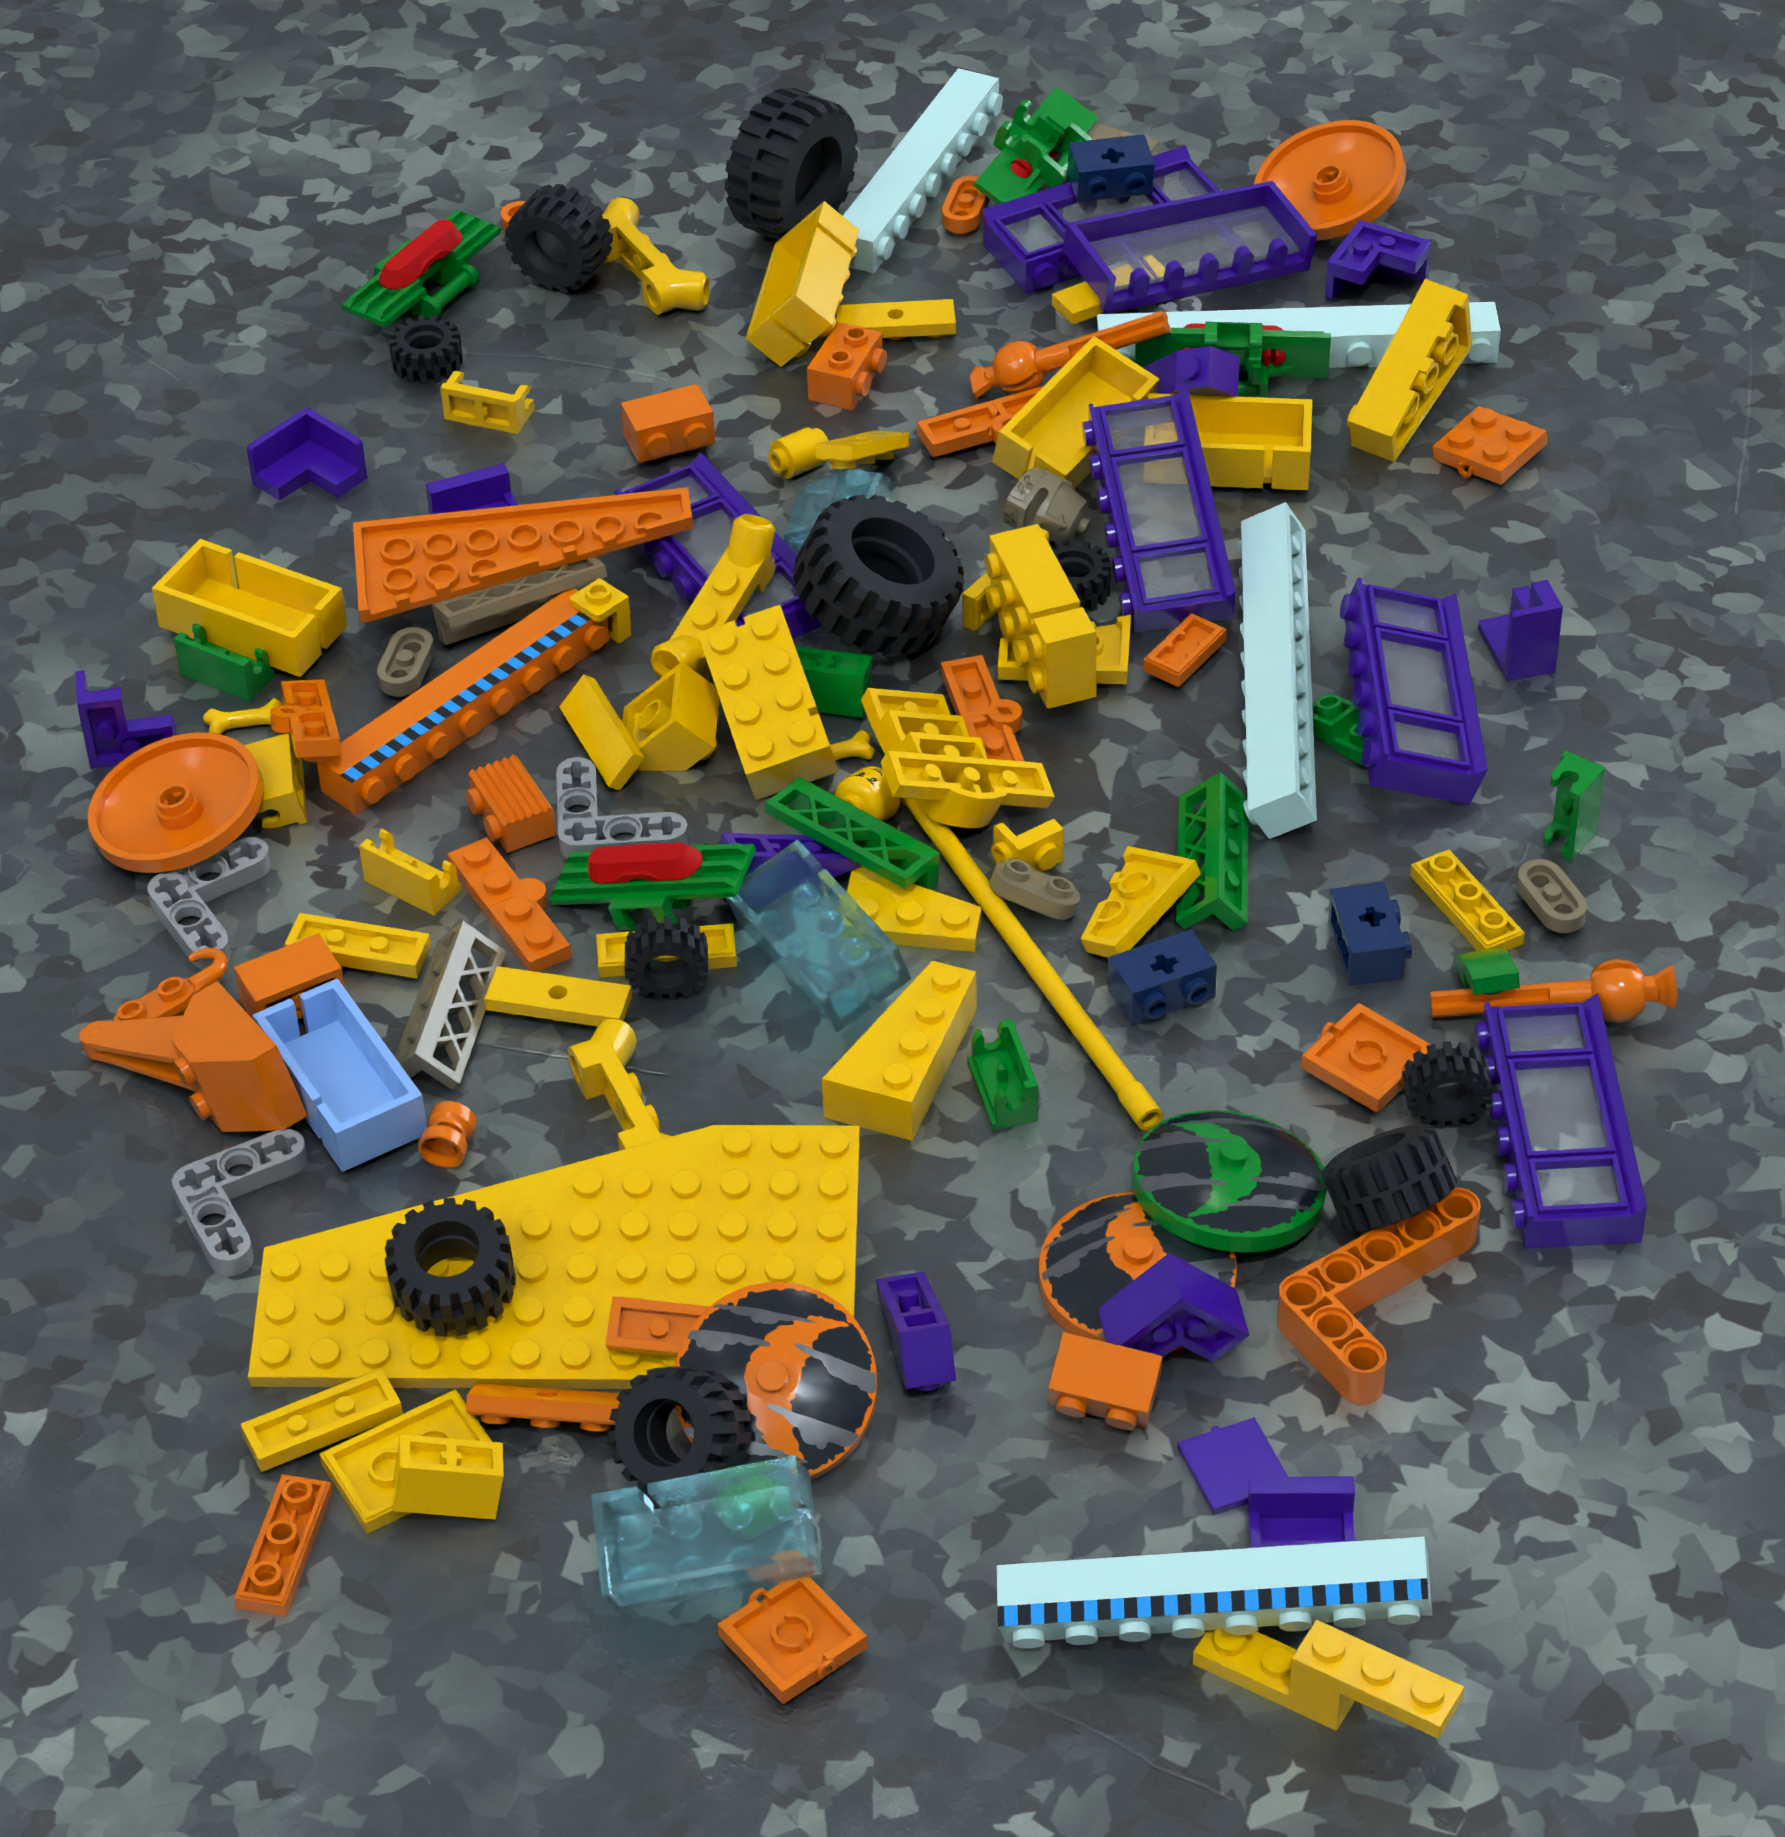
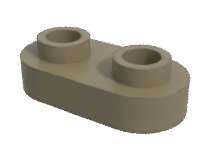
[377,627,434,697]
[990,859,1080,920]
[1517,859,1587,933]

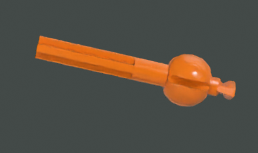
[970,311,1171,398]
[1430,959,1678,1023]

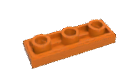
[466,1383,622,1431]
[234,1474,333,1617]

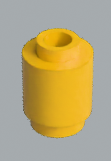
[768,427,829,479]

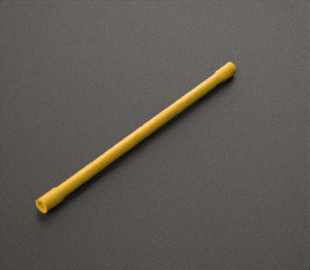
[900,797,1163,1130]

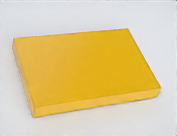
[319,1389,504,1534]

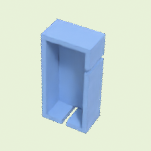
[252,979,427,1172]

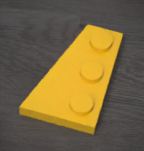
[998,615,1131,684]
[1080,846,1201,958]
[839,866,982,952]

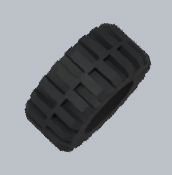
[724,87,858,240]
[793,495,965,657]

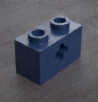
[1067,134,1155,202]
[1328,882,1412,986]
[1108,929,1217,1026]

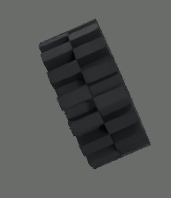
[389,315,463,384]
[1051,540,1111,612]
[625,916,709,1001]
[1402,1041,1493,1128]

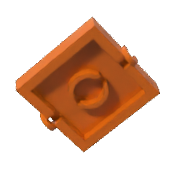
[1432,406,1547,485]
[1301,1003,1431,1113]
[717,1569,867,1704]

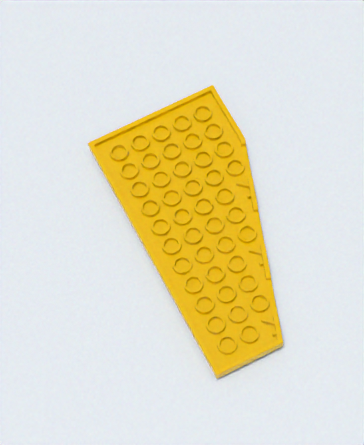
[248,1125,860,1389]

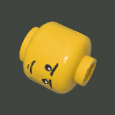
[834,766,900,822]

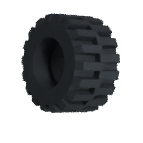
[505,184,613,293]
[1320,1125,1458,1231]
[384,1198,516,1337]
[608,1366,752,1498]

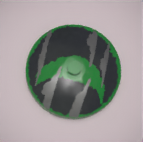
[1131,1110,1327,1252]

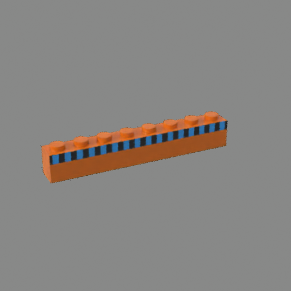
[317,588,610,815]

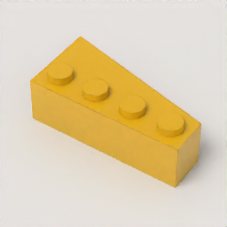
[1347,279,1473,462]
[822,961,977,1141]

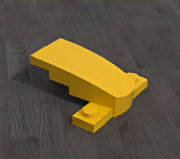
[861,688,1055,828]

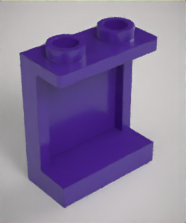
[425,463,518,514]
[1247,1476,1356,1548]

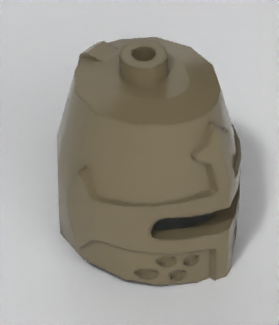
[1003,467,1091,545]

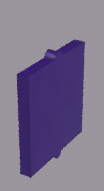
[1177,1417,1288,1515]

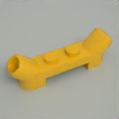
[602,197,710,315]
[650,514,776,680]
[567,1019,672,1151]

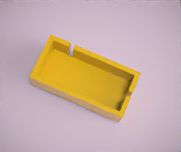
[745,201,859,367]
[992,336,1160,489]
[1143,393,1312,490]
[984,524,1096,709]
[152,539,347,677]
[698,604,839,801]

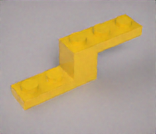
[1193,1619,1464,1739]

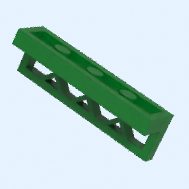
[1176,772,1248,931]
[765,777,940,890]

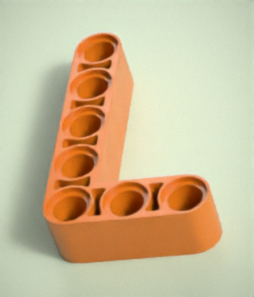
[1277,1188,1481,1405]

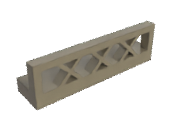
[431,557,608,646]
[395,921,506,1090]

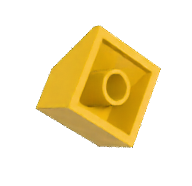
[622,662,720,771]

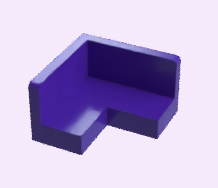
[1325,220,1431,300]
[247,407,367,501]
[1478,580,1563,682]
[75,670,176,769]
[1099,1253,1249,1363]

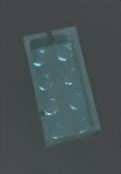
[727,839,912,1033]
[591,1455,822,1612]

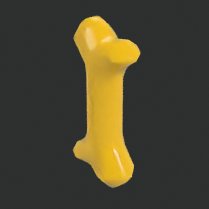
[203,698,282,735]
[830,730,875,761]

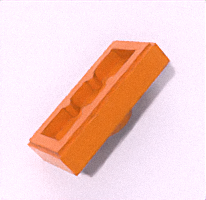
[1143,613,1227,687]

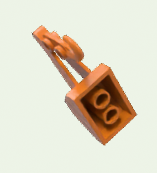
[79,948,308,1132]

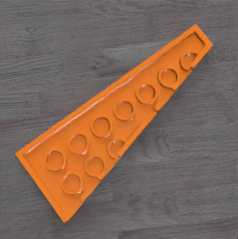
[353,487,693,623]

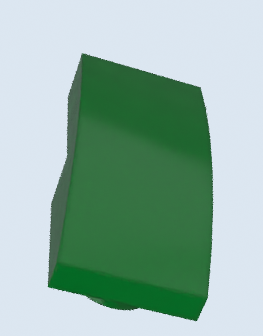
[1312,693,1367,768]
[1453,947,1520,995]

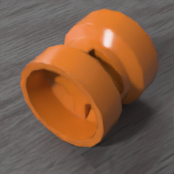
[418,1101,477,1168]

